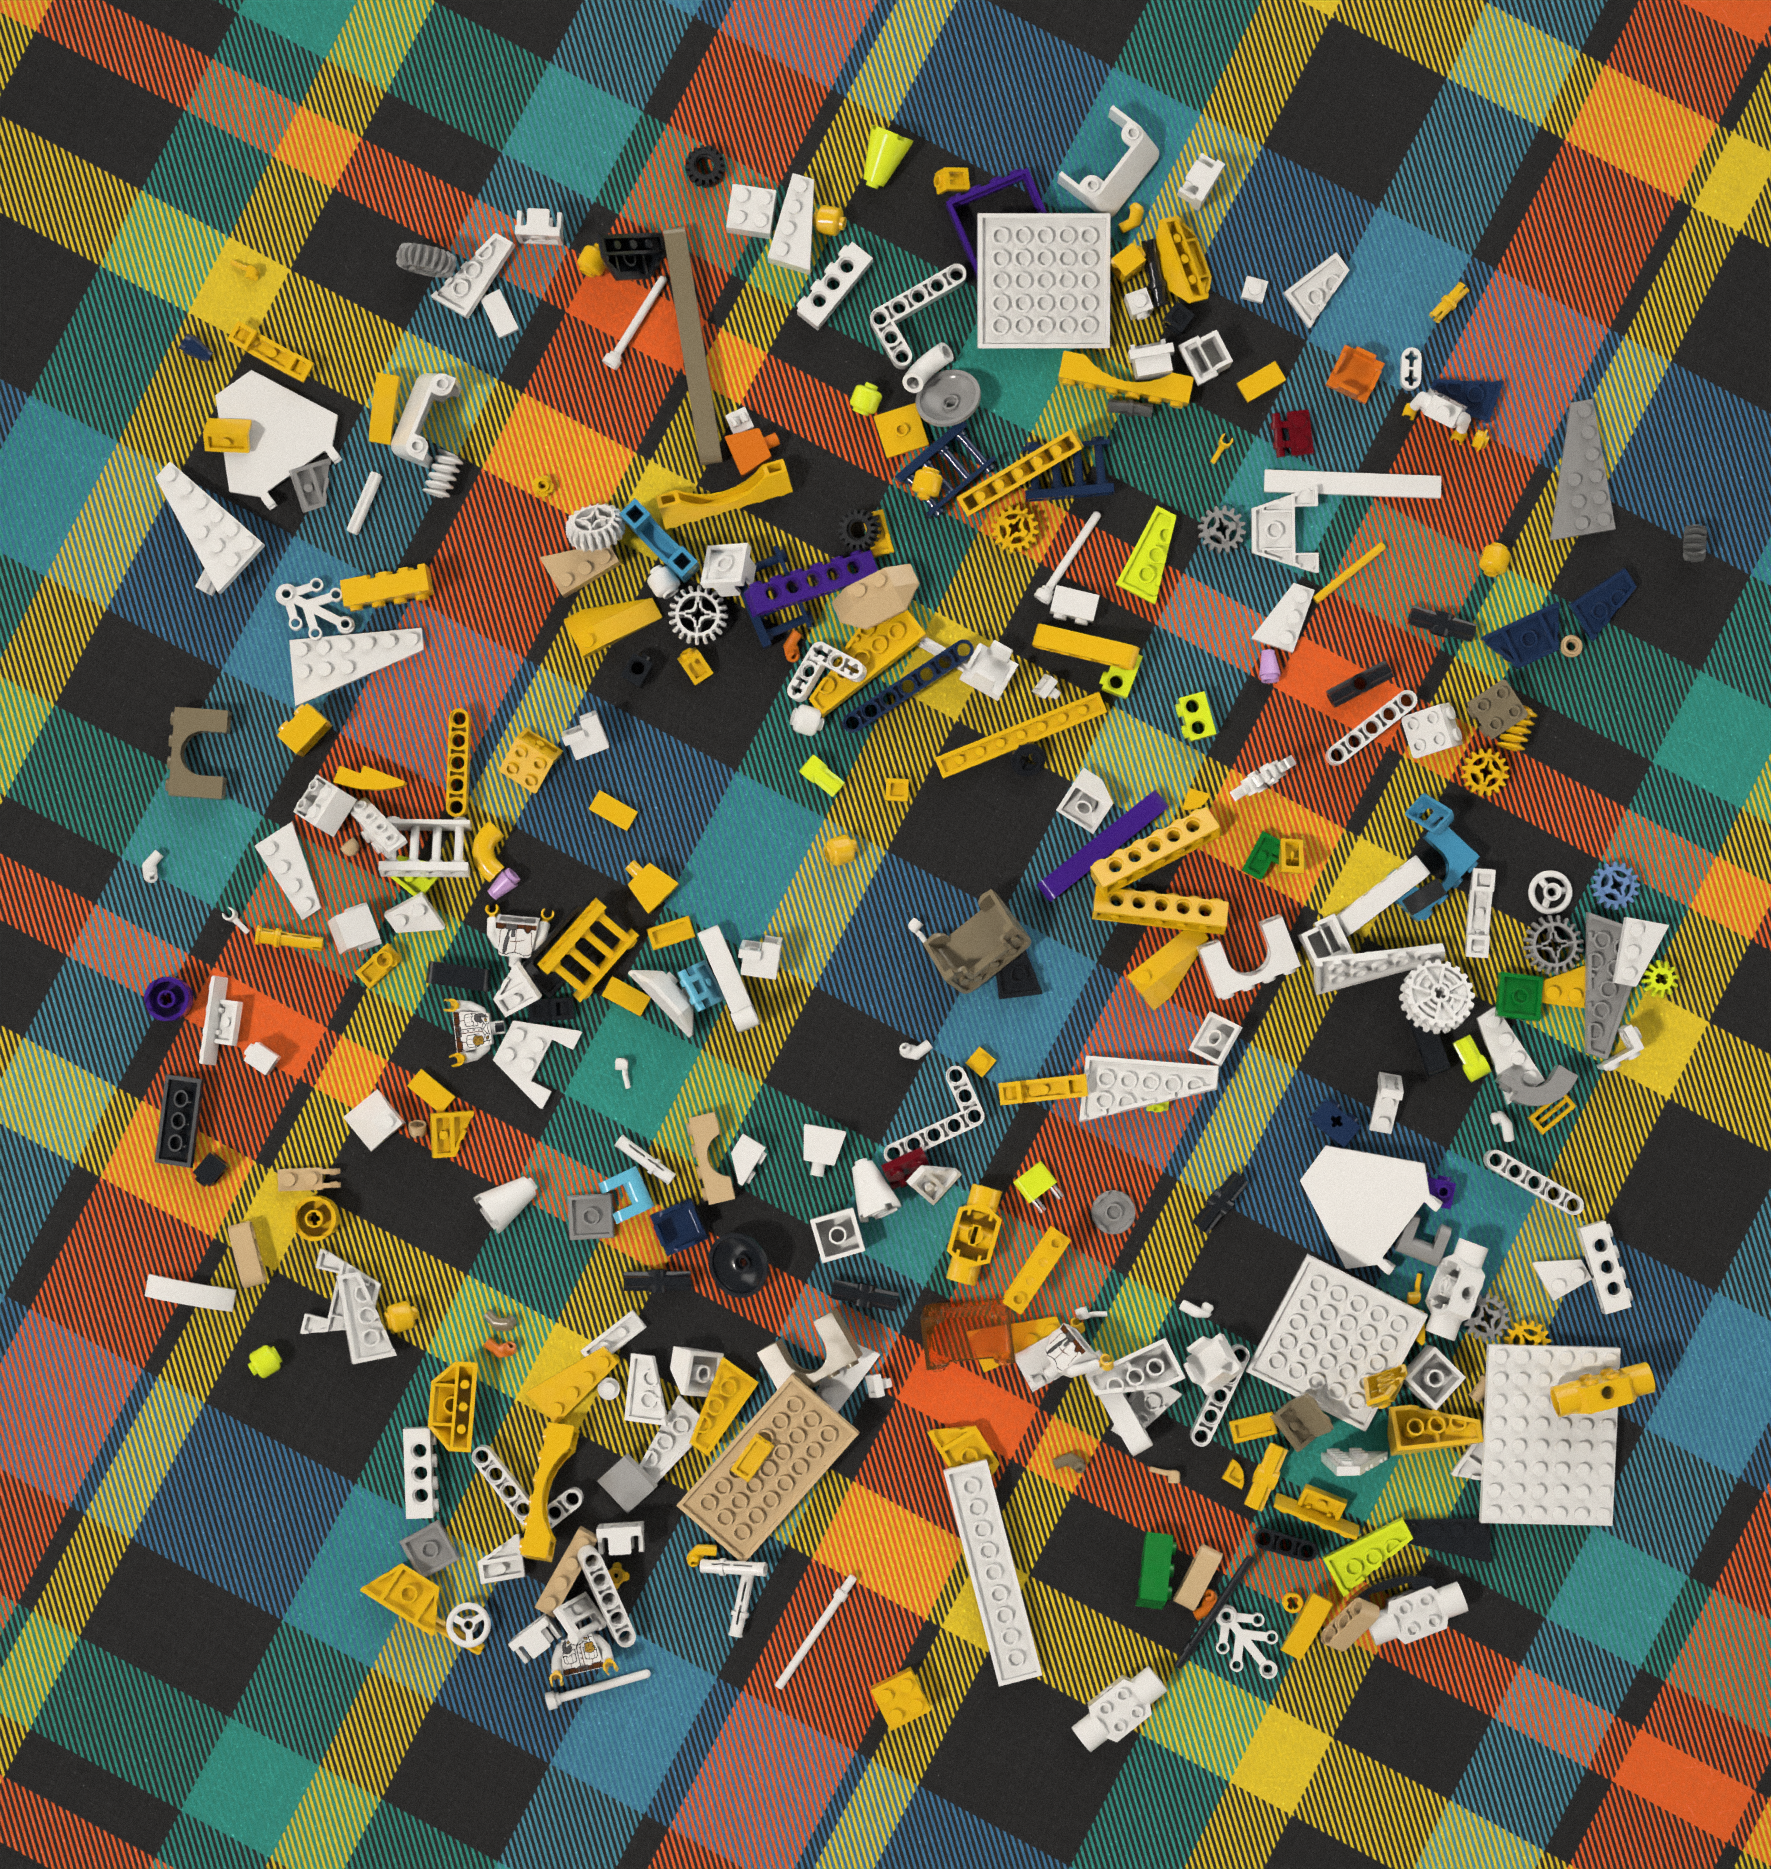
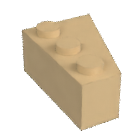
[539,546,621,598]

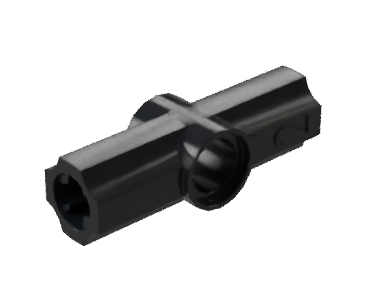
[1407,605,1477,643]
[1325,660,1394,708]
[1192,1170,1249,1234]
[624,1269,691,1293]
[830,1279,899,1312]

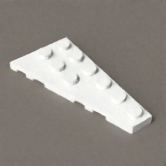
[289,628,424,707]
[1313,943,1445,995]

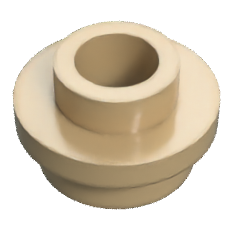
[1560,635,1583,657]

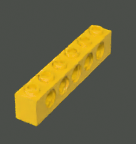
[956,428,1084,517]
[1090,806,1220,897]
[1092,886,1229,935]

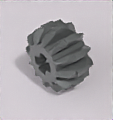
[1683,524,1707,562]

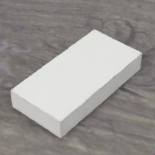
[481,289,519,339]

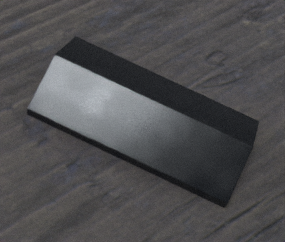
[522,904,609,998]
[155,1074,204,1168]

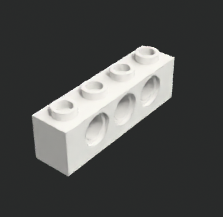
[797,242,873,331]
[1576,1220,1633,1314]
[403,1426,439,1519]

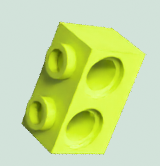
[1099,654,1143,699]
[1175,691,1217,743]

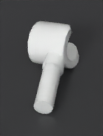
[222,907,250,934]
[908,918,927,943]
[615,1058,631,1089]
[1075,1306,1107,1320]

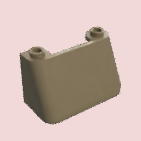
[923,889,1031,994]

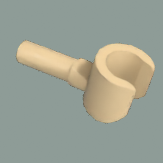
[1150,1466,1180,1483]

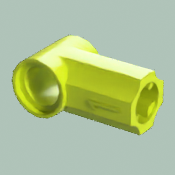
[799,754,845,797]
[1452,1035,1491,1083]

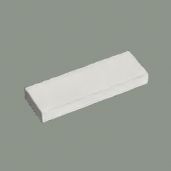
[580,1310,647,1357]

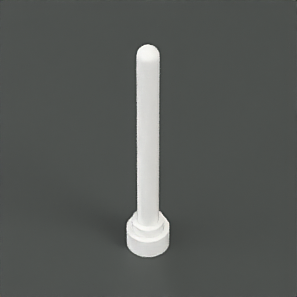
[602,276,667,370]
[1034,511,1101,605]
[545,1669,651,1710]

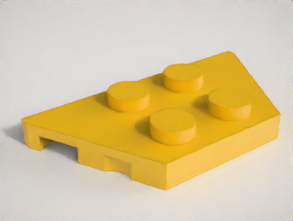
[927,1425,1000,1476]
[360,1563,440,1637]

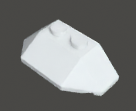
[628,970,694,1038]

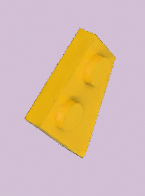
[1542,965,1585,1008]
[430,1110,474,1158]

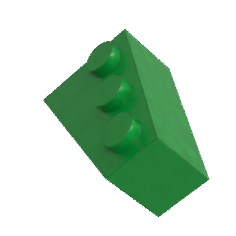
[1135,1532,1177,1610]

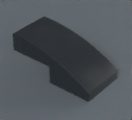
[527,997,574,1023]

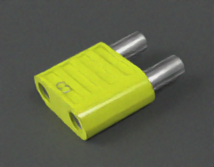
[1013,1161,1064,1213]

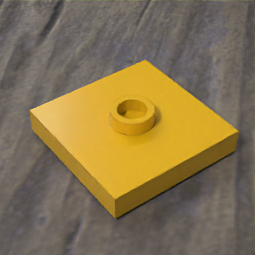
[873,403,929,459]

